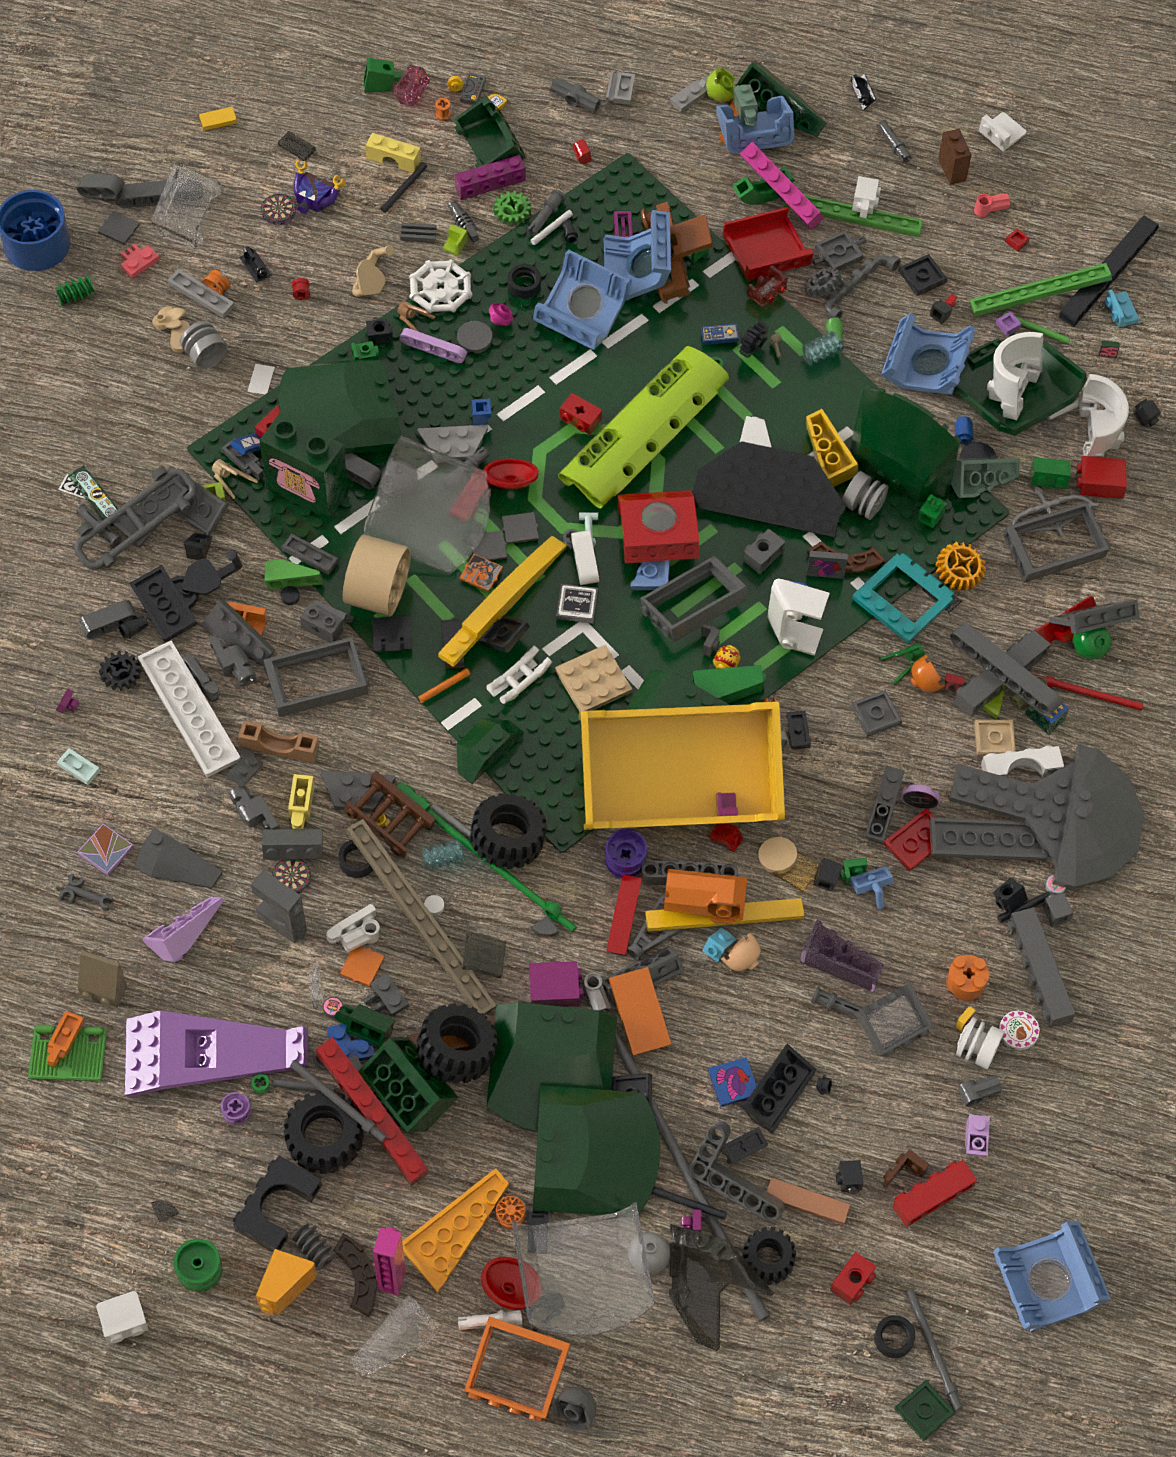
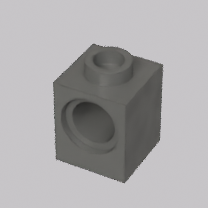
[1043,893,1073,927]

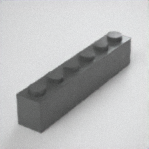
[954,630,1051,717]
[1008,907,1075,1027]

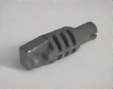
[448,200,479,243]

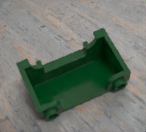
[453,96,527,168]

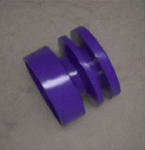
[605,829,647,878]

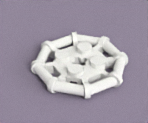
[409,259,472,313]

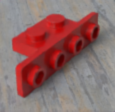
[1035,596,1097,643]

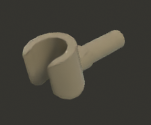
[770,333,782,358]

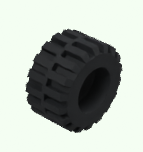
[742,1227,796,1285]

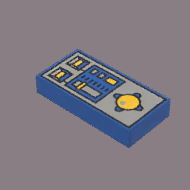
[701,324,739,345]

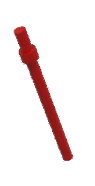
[1032,673,1143,711]

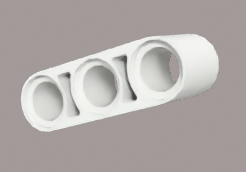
[571,530,599,585]

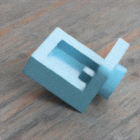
[703,928,737,962]

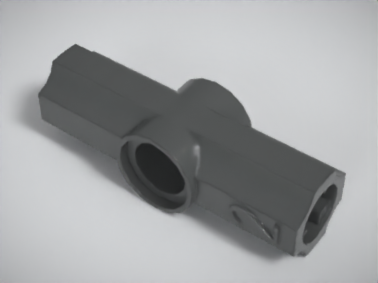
[550,78,601,113]

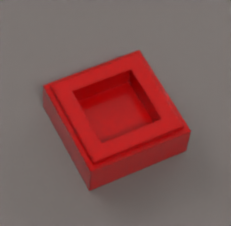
[1005,228,1030,252]

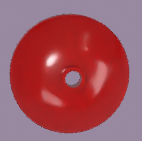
[483,459,539,490]
[481,1257,542,1310]

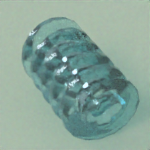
[802,331,843,365]
[422,839,465,871]

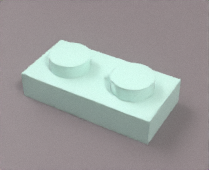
[57,748,100,785]

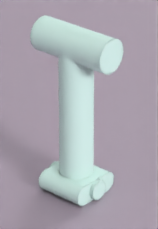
[579,513,598,547]

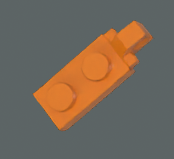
[46,1011,85,1067]

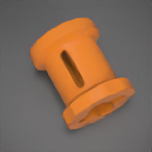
[435,98,451,121]

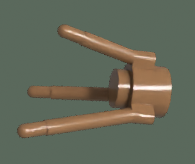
[397,301,435,332]

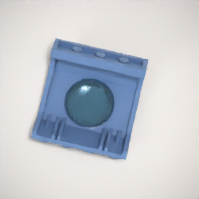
[604,210,671,301]
[881,313,976,395]

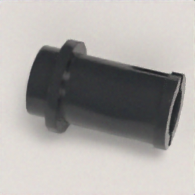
[562,220,578,243]

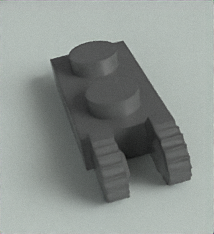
[184,652,219,702]

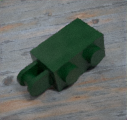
[335,1004,395,1047]

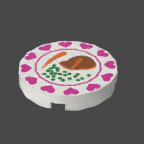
[999,1010,1040,1051]

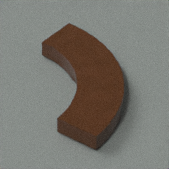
[807,541,886,573]

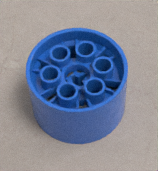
[0,190,70,271]

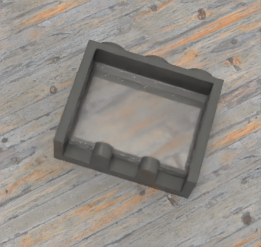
[853,983,933,1057]

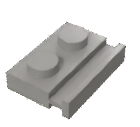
[606,71,635,105]

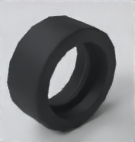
[508,264,541,299]
[338,839,373,878]
[874,1315,916,1358]

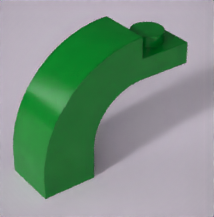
[732,166,795,205]

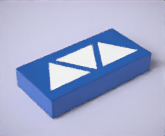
[230,433,261,455]

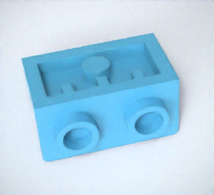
[1105,289,1139,328]

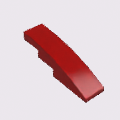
[606,874,642,955]

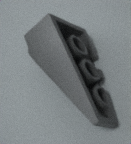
[135,828,222,889]

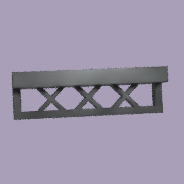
[602,946,684,1006]

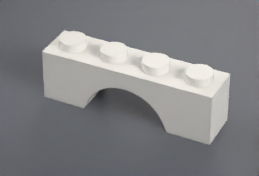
[981,746,1064,778]

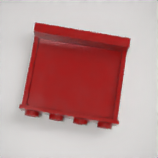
[722,207,814,281]

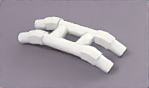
[487,646,552,704]

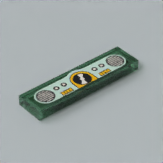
[68,465,118,527]

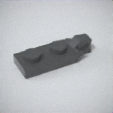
[221,438,264,480]

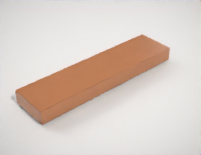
[767,1178,850,1225]

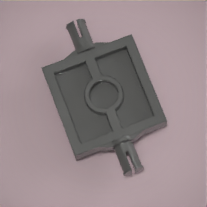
[812,230,867,270]

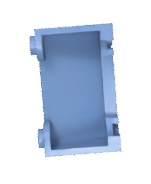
[716,96,794,154]

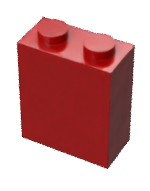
[1076,456,1127,499]

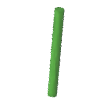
[1003,312,1070,345]

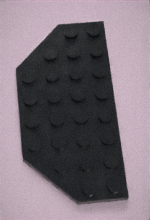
[693,441,843,537]

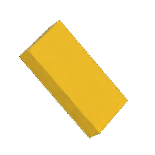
[199,107,237,131]

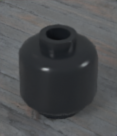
[1134,399,1161,427]

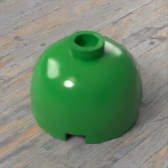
[1072,627,1112,660]

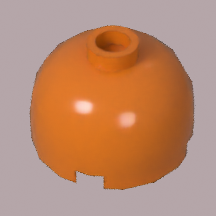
[910,654,945,693]

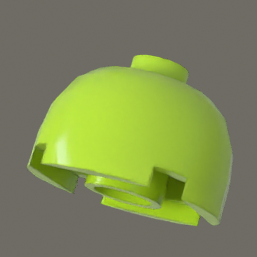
[706,67,738,103]

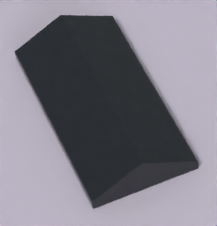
[742,1044,817,1133]

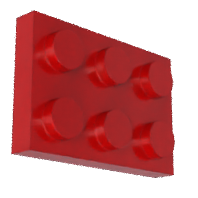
[883,808,936,872]

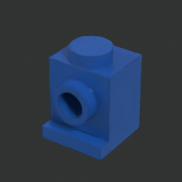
[472,399,491,425]

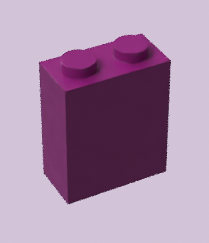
[529,961,583,1007]

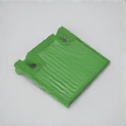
[28,1025,107,1081]

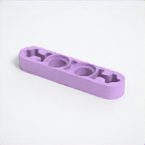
[399,328,467,363]

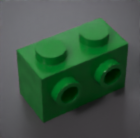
[1030,457,1071,489]

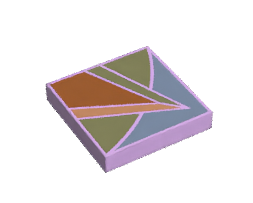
[78,824,134,876]

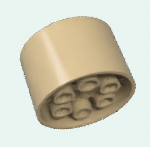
[343,534,411,616]

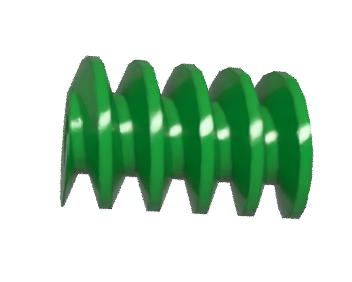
[55,275,95,307]

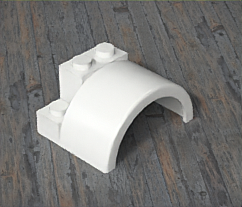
[987,332,1043,420]
[1078,374,1129,457]

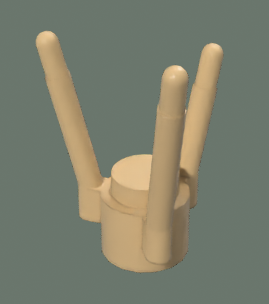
[212,459,258,499]

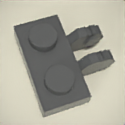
[363,973,409,1017]

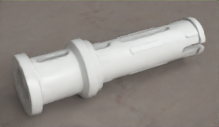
[458,1310,523,1331]

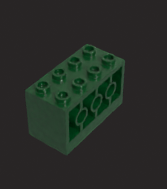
[358,1037,459,1133]

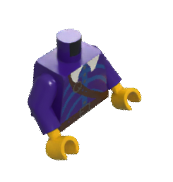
[293,160,346,214]

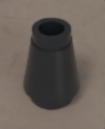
[118,616,148,639]

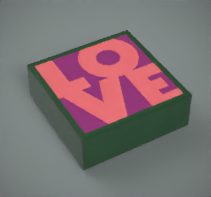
[1099,341,1120,358]

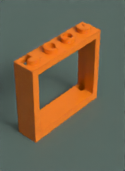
[464,1316,571,1422]

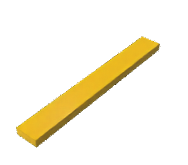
[645,898,805,932]

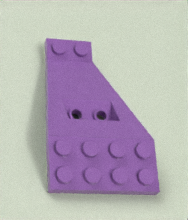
[125,1010,308,1097]

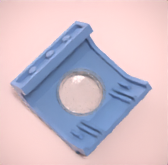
[533,250,631,350]
[993,1221,1111,1332]

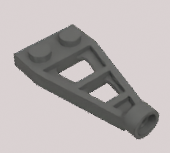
[627,892,684,960]

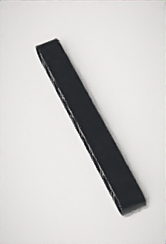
[1058,215,1159,327]

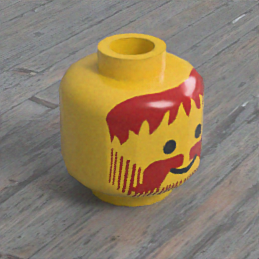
[713,645,741,669]

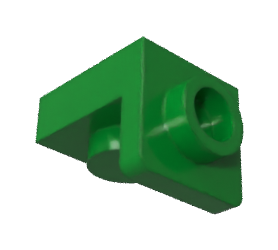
[839,857,868,885]

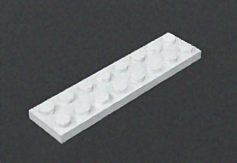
[137,641,241,778]

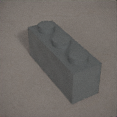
[262,829,323,860]

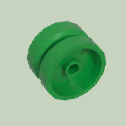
[174,1238,223,1292]

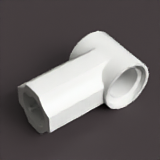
[340,919,380,952]

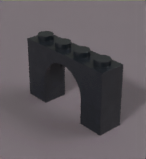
[233,1155,322,1252]

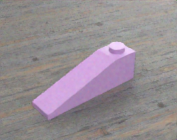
[142,897,224,962]

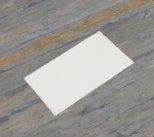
[247,364,275,395]

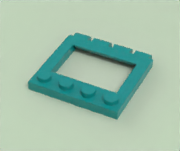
[852,553,955,644]

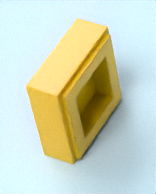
[956,1006,976,1032]

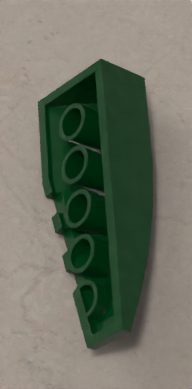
[736,62,827,137]

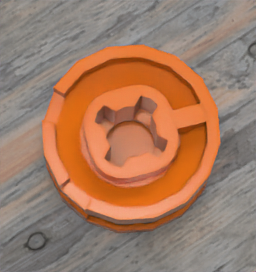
[202,269,231,295]
[496,1196,525,1229]

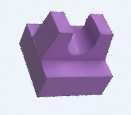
[996,311,1022,337]

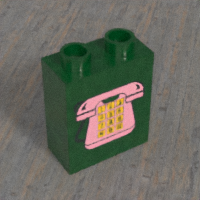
[259,413,349,520]

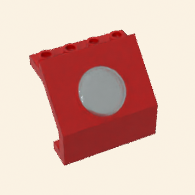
[617,490,700,563]

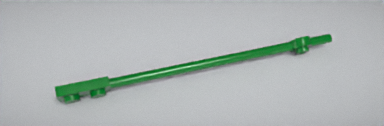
[396,782,577,933]

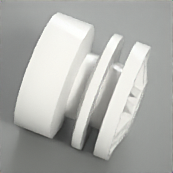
[956,1017,1005,1070]

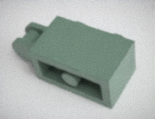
[733,85,758,127]

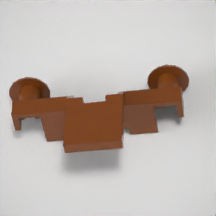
[641,202,714,304]

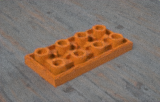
[609,967,671,1056]

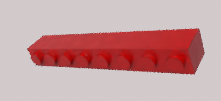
[316,1037,428,1186]

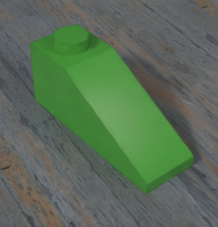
[265,559,324,590]

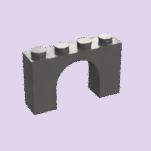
[251,870,307,943]

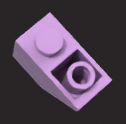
[965,1115,990,1157]

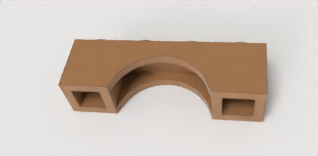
[238,720,320,764]

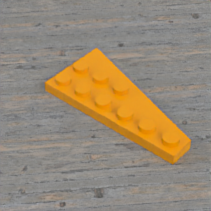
[402,1168,509,1294]

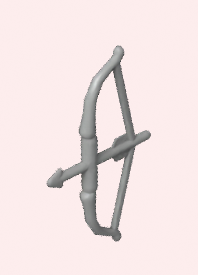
[1012,486,1099,537]

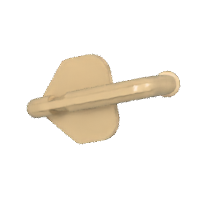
[352,245,394,297]

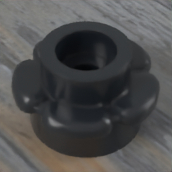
[816,1075,832,1095]

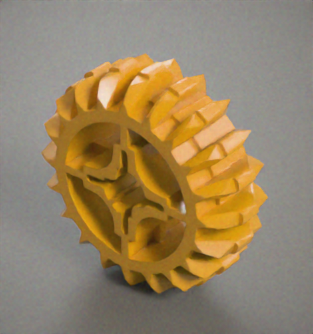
[936,542,986,591]

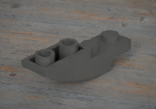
[865,765,905,842]

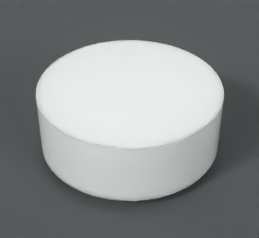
[424,895,444,916]

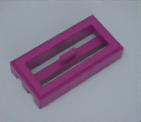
[614,211,633,237]

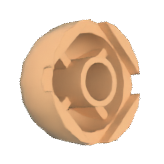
[721,933,761,971]

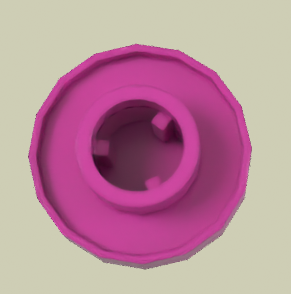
[489,303,513,326]

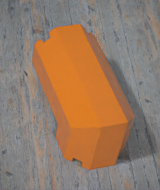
[664,869,747,924]

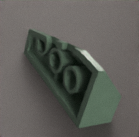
[951,458,1020,498]

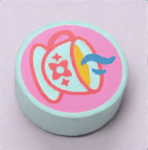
[1046,875,1066,894]

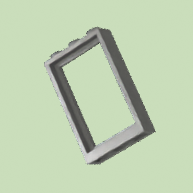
[1003,502,1110,583]
[640,556,748,642]
[264,637,370,717]

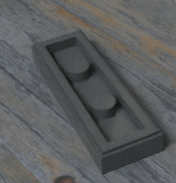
[282,534,339,575]

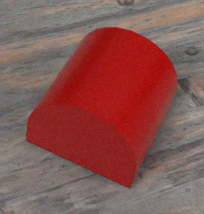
[572,139,592,164]

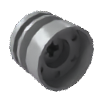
[180,321,228,369]
[842,471,889,520]

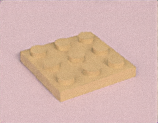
[555,644,632,712]

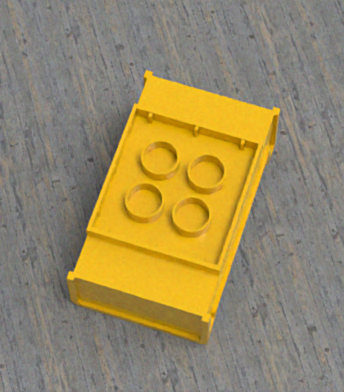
[579,702,785,830]

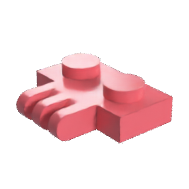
[120,244,160,279]

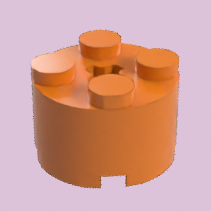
[946,955,989,1001]

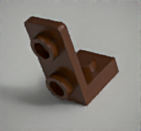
[883,1149,929,1188]

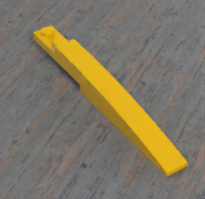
[438,536,567,667]

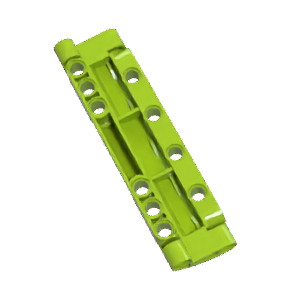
[558,346,729,508]

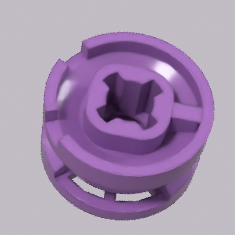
[221,1092,251,1125]

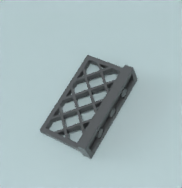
[1049,599,1139,634]

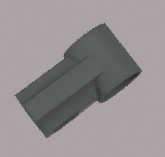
[958,1075,1002,1107]

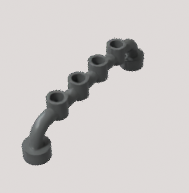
[825,255,901,319]

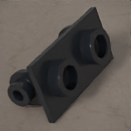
[850,74,876,110]
[239,247,272,283]

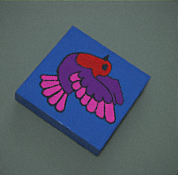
[708,1057,757,1107]

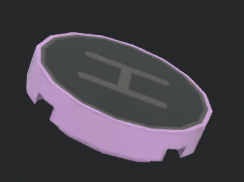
[901,784,941,809]

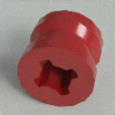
[292,278,310,300]

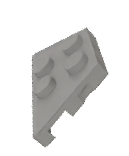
[418,424,488,462]

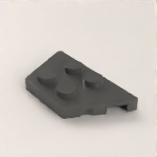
[321,770,395,812]

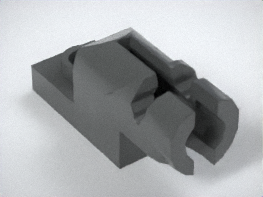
[209,635,257,686]
[229,786,279,830]

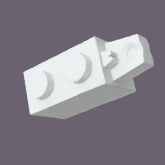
[852,176,881,218]

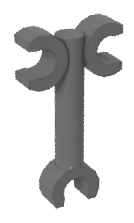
[59,873,114,911]

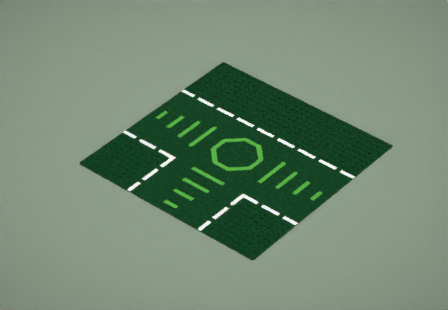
[187,153,1009,853]

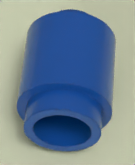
[955,416,973,445]

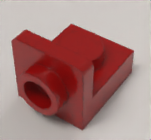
[709,823,743,852]

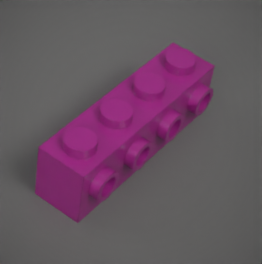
[454,155,526,200]

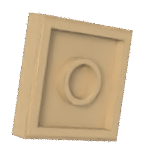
[974,720,1016,757]

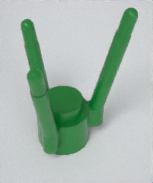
[880,643,925,685]

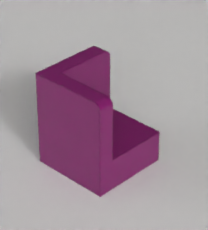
[716,792,738,816]

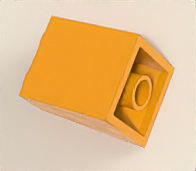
[256,1249,317,1315]

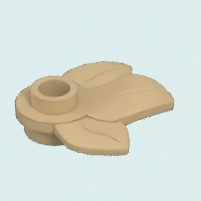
[152,306,186,330]

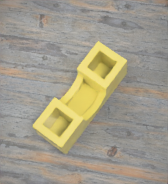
[366,133,421,173]

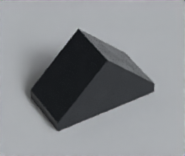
[184,533,212,560]

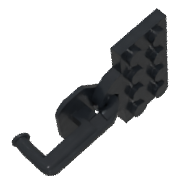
[129,550,243,643]

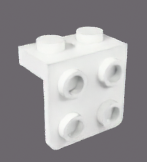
[979,112,1026,151]
[96,1291,149,1344]

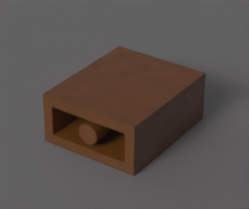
[938,129,972,185]

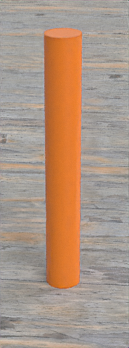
[418,668,470,703]

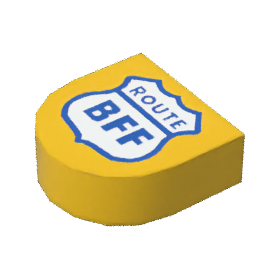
[488,94,507,110]

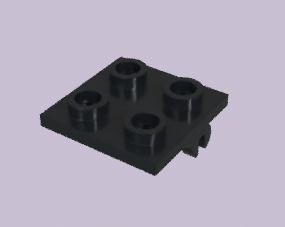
[372,616,412,653]

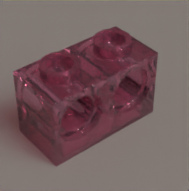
[393,65,430,106]

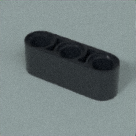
[441,619,464,670]

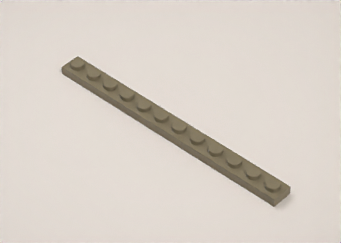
[346,819,496,1015]

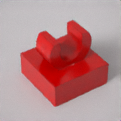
[945,673,965,693]

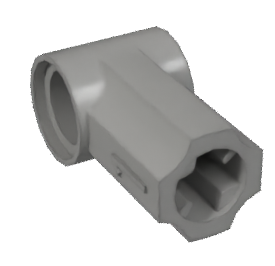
[583,973,611,1013]

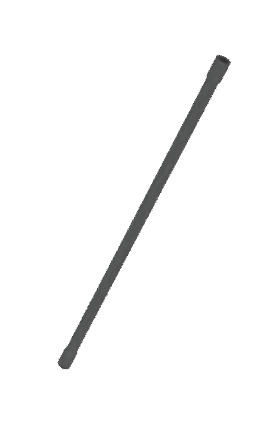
[615,1028,770,1322]

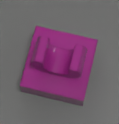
[56,688,80,714]
[682,1210,701,1236]

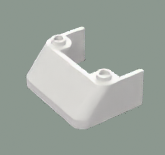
[767,579,829,656]

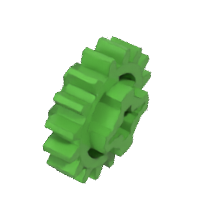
[494,191,531,226]

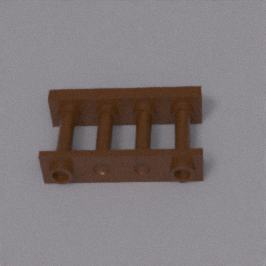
[344,771,436,858]

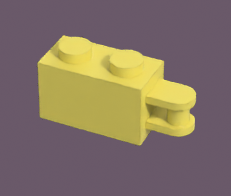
[288,774,315,829]

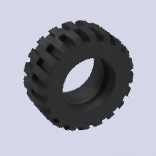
[470,793,547,869]
[416,1003,498,1084]
[284,1091,364,1174]

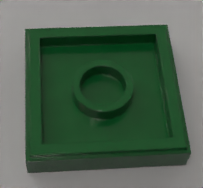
[894,1380,955,1441]

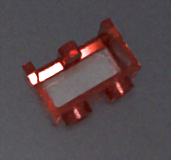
[747,265,788,307]

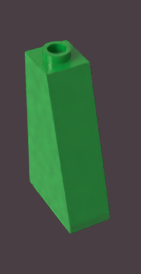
[692,665,766,703]

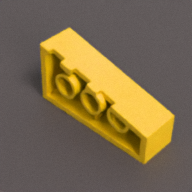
[806,409,858,487]

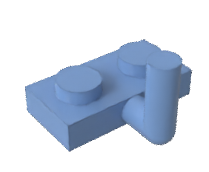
[850,866,894,909]

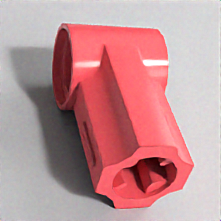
[974,193,1010,217]

